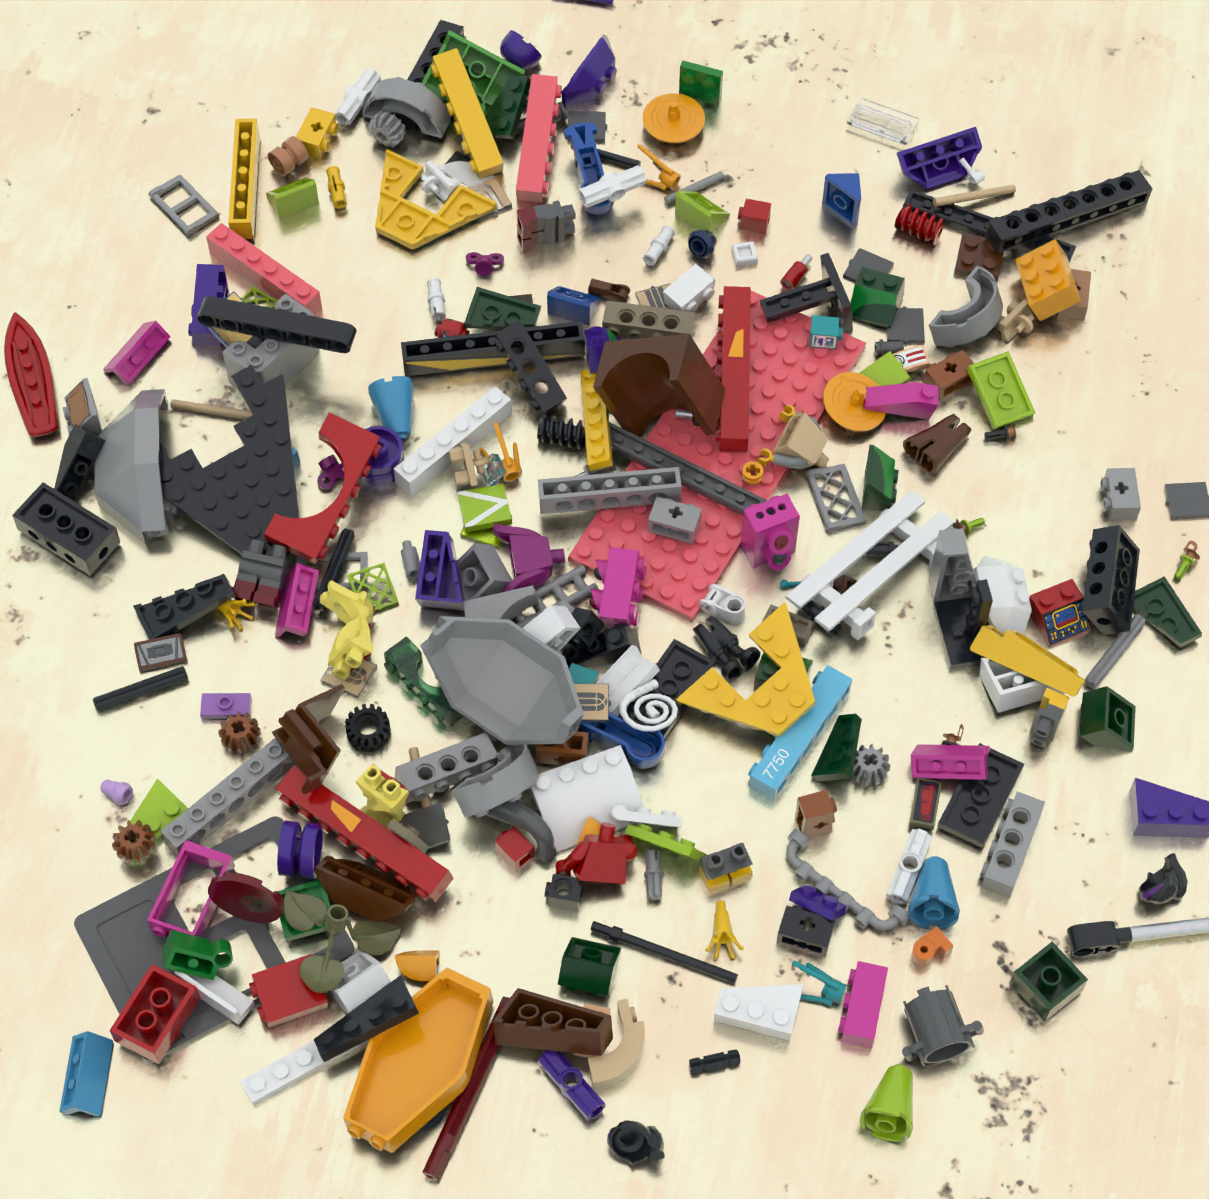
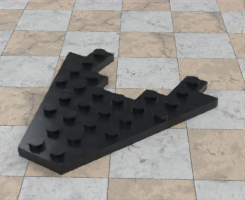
[159,365,300,556]

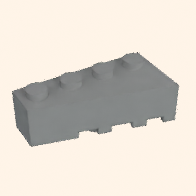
[929,527,976,604]

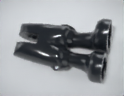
[693,615,761,681]

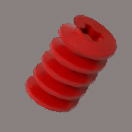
[894,204,944,245]

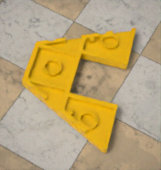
[375,149,497,250]
[676,602,816,737]

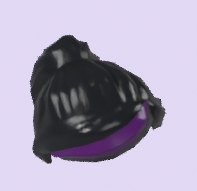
[1139,853,1188,904]
[607,1120,665,1165]

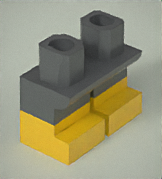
[1030,688,1070,748]
[699,842,753,892]

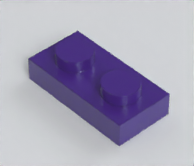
[789,885,847,921]

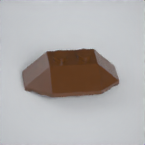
[314,856,417,922]

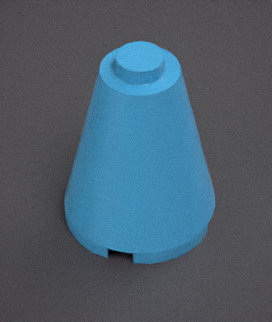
[368,376,414,442]
[908,856,960,929]

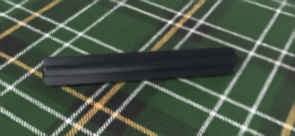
[313,528,355,611]
[93,666,188,711]

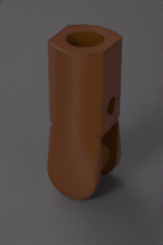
[588,278,631,303]

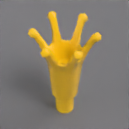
[217,599,255,631]
[705,900,744,960]

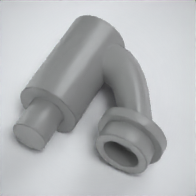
[400,540,420,579]

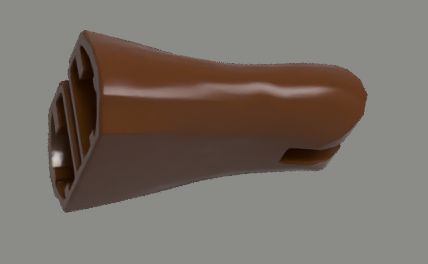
[903,414,972,474]

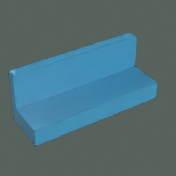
[59,1031,113,1116]

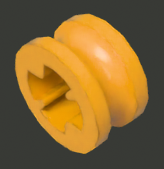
[742,461,764,485]

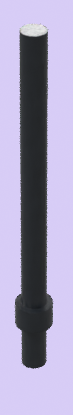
[590,921,738,984]

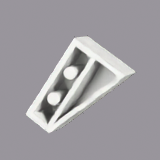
[522,605,581,652]
[979,657,1065,713]
[714,984,804,1041]

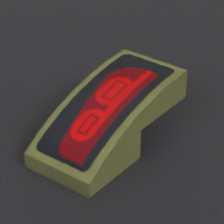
[909,777,942,830]

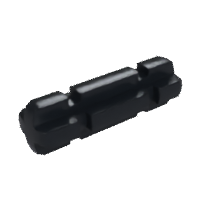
[689,1049,741,1074]

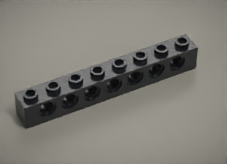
[984,170,1153,254]

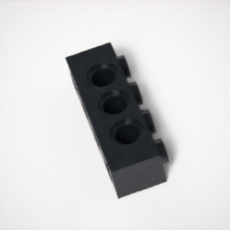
[494,319,567,414]

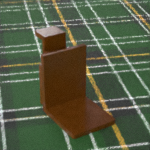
[272,684,345,794]

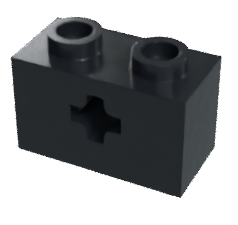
[777,905,836,957]

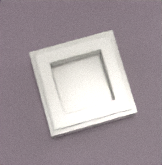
[731,242,758,267]

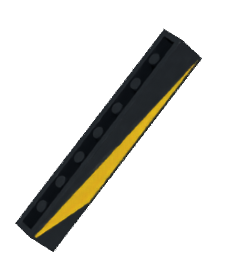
[401,321,585,376]

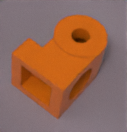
[911,926,953,967]

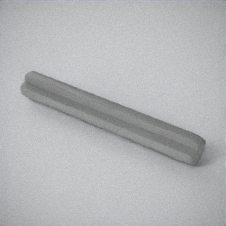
[1084,614,1146,688]

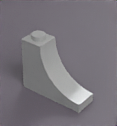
[463,585,540,620]

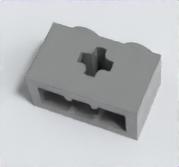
[1100,468,1141,521]
[648,497,702,544]

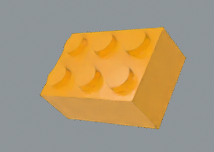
[1015,239,1081,321]

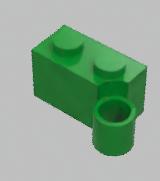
[162,930,233,980]

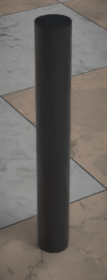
[597,149,641,168]

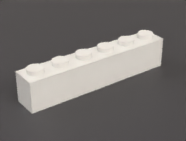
[394,386,512,497]

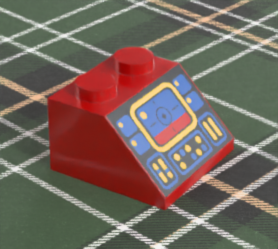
[1029,578,1092,648]

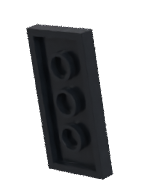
[627,639,716,739]
[937,743,1025,848]

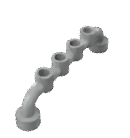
[786,829,910,931]

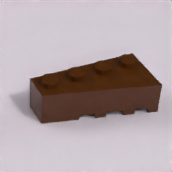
[493,988,613,1056]

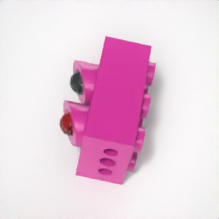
[741,494,800,570]
[589,547,647,630]

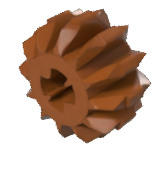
[218,711,261,754]
[112,819,156,864]

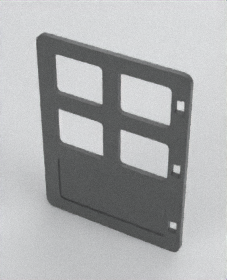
[74,816,355,1062]

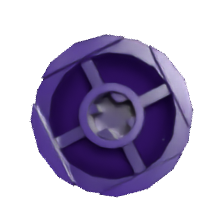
[500,30,542,71]

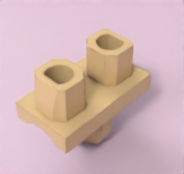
[994,299,1034,342]
[448,442,489,486]

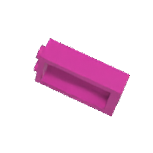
[147,840,235,938]

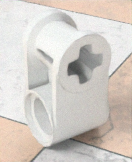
[698,584,745,625]

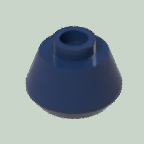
[688,230,717,259]

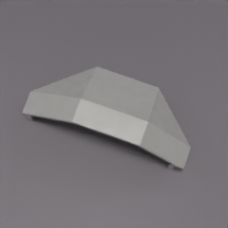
[95,389,169,544]
[420,616,584,745]

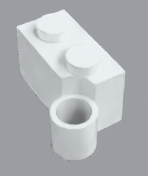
[663,264,715,312]

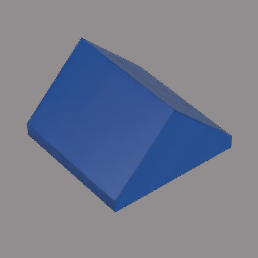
[822,173,861,228]
[547,286,601,326]

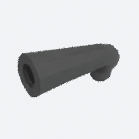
[473,774,557,862]

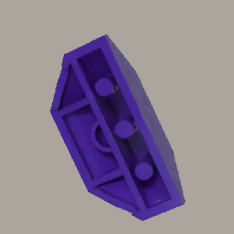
[561,35,617,107]
[896,126,982,189]

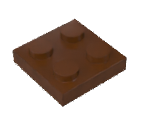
[954,233,1004,281]

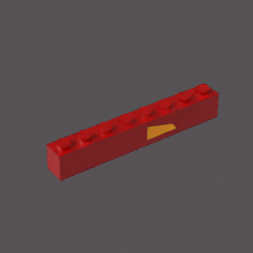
[715,286,751,452]
[275,765,454,903]

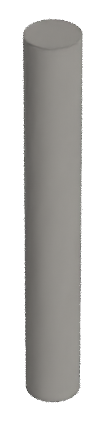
[664,171,724,205]

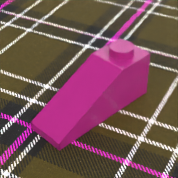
[864,382,939,420]

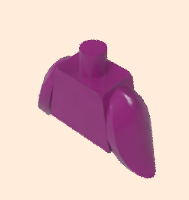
[492,524,565,592]

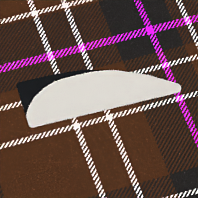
[444,151,495,195]

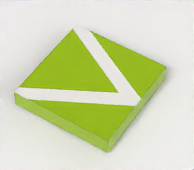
[458,484,512,532]

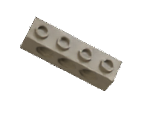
[602,300,696,339]

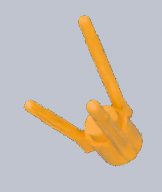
[637,144,681,191]
[479,422,522,482]

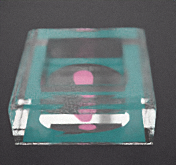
[482,453,506,486]

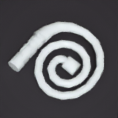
[619,679,678,732]

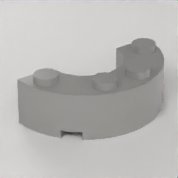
[363,77,452,138]
[928,266,1003,348]
[452,744,539,818]

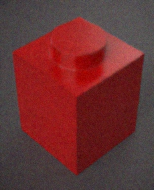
[737,198,772,234]
[495,826,535,872]

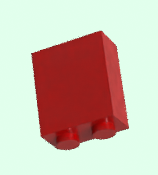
[249,954,328,1028]

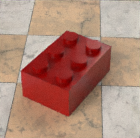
[109,964,201,1064]

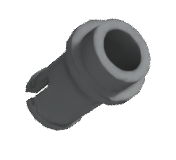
[874,339,904,357]

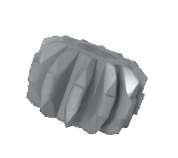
[368,111,406,147]
[852,743,891,787]

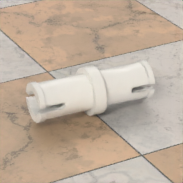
[643,225,675,266]
[427,278,446,321]

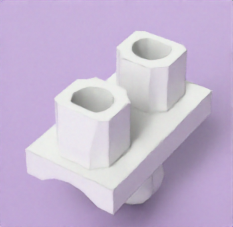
[421,161,460,203]

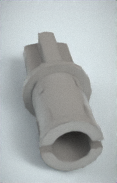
[644,849,664,901]

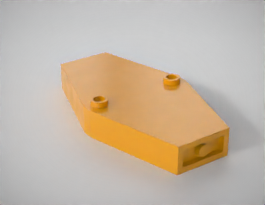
[343,967,494,1153]

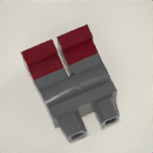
[517,200,576,253]
[233,539,289,609]

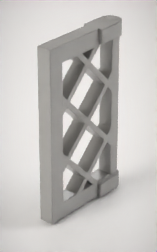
[806,463,866,532]

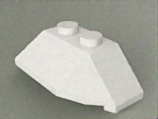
[974,556,1032,635]

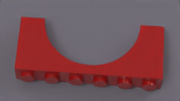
[264,412,382,565]

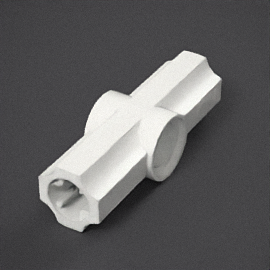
[334,68,381,127]
[579,165,646,208]
[886,829,932,905]

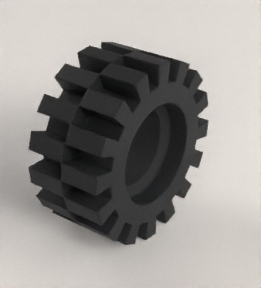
[345,704,391,752]

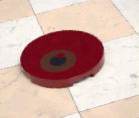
[208,872,285,923]

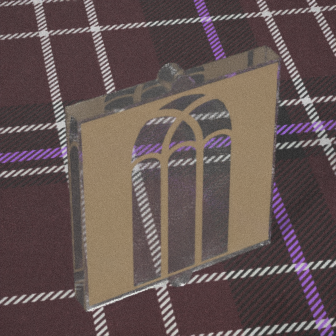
[468,177,512,220]
[320,659,377,699]

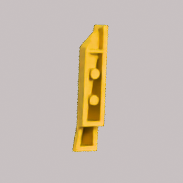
[970,625,1085,697]

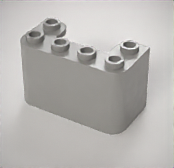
[223,294,320,388]

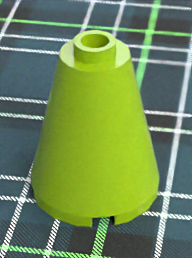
[859,1064,913,1142]

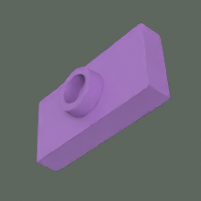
[200,693,252,719]

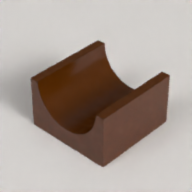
[593,334,725,437]

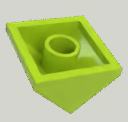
[266,177,319,219]
[675,191,730,233]

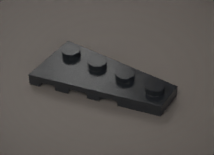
[133,574,237,639]
[314,975,419,1062]

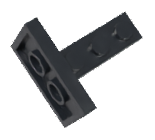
[760,252,853,333]
[933,579,993,670]

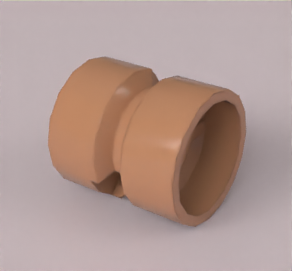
[267,136,309,176]

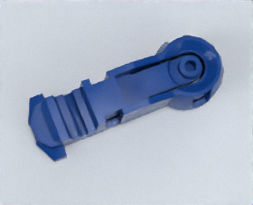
[564,122,615,216]
[578,713,665,769]

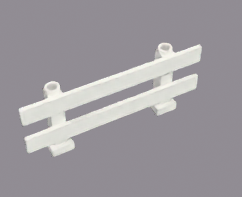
[785,490,955,640]

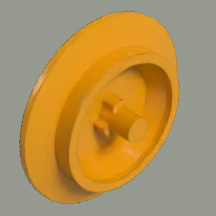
[643,93,705,143]
[823,372,886,432]

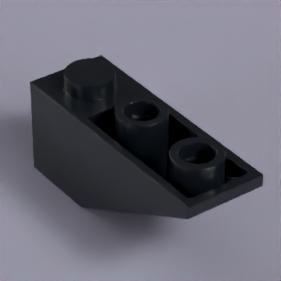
[54,424,105,501]
[561,623,642,668]

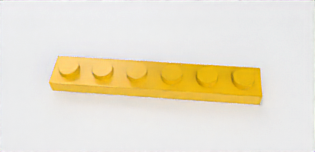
[580,368,613,471]

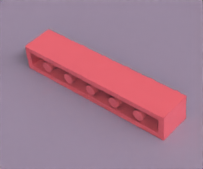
[516,74,562,203]
[206,223,322,315]

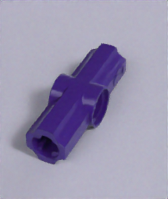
[538,1050,606,1120]

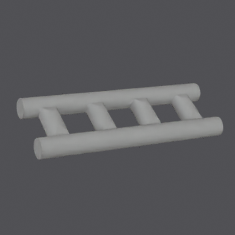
[514,565,599,628]

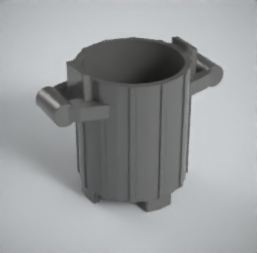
[902,985,984,1066]

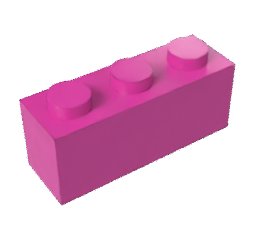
[838,961,888,1049]

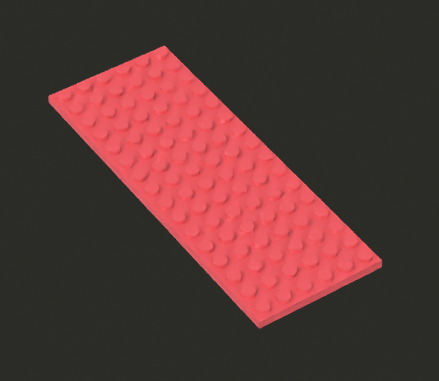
[568,290,866,622]

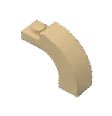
[588,999,645,1091]

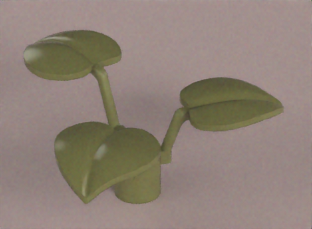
[283,890,401,993]

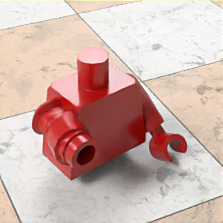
[555,822,638,884]

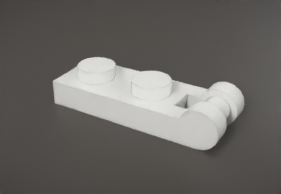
[609,805,682,828]

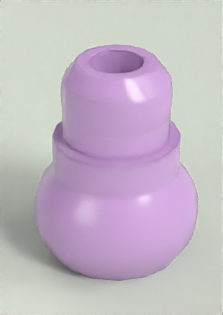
[100,779,133,805]

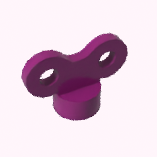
[465,252,504,276]
[317,454,345,490]

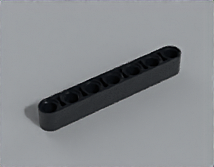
[197,296,357,354]

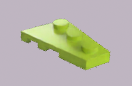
[130,778,188,863]
[625,823,707,862]

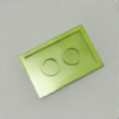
[966,351,1036,430]

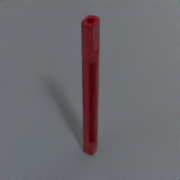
[422,996,510,1181]

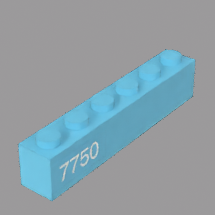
[748,665,853,801]

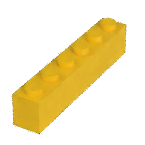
[430,48,504,179]
[228,118,260,239]

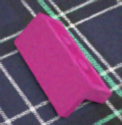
[103,320,171,385]
[275,563,319,637]
[910,744,990,780]

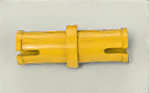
[326,166,347,209]

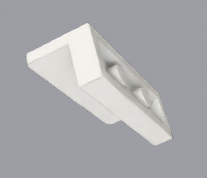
[595,645,660,721]
[173,971,255,1025]

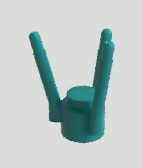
[792,961,847,1006]

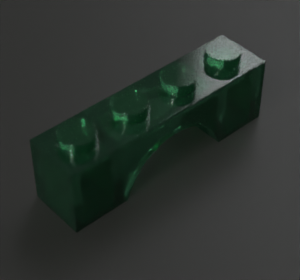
[384,636,464,730]

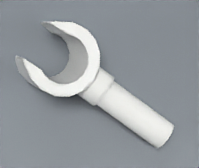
[959,157,985,184]

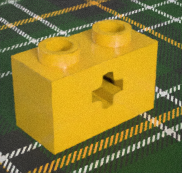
[296,107,338,159]

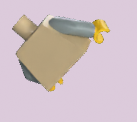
[757,405,829,469]

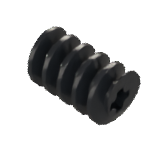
[537,413,586,449]

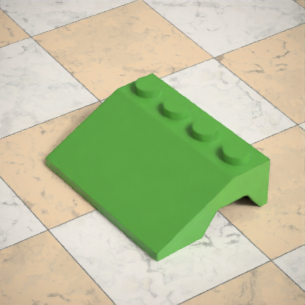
[422,30,525,116]

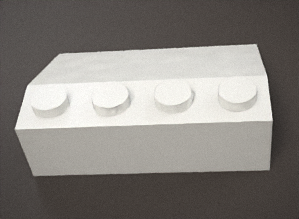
[528,745,644,854]

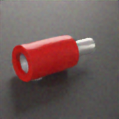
[780,254,813,291]

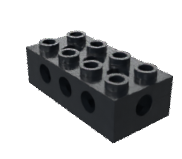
[12,482,121,576]
[1081,525,1140,635]

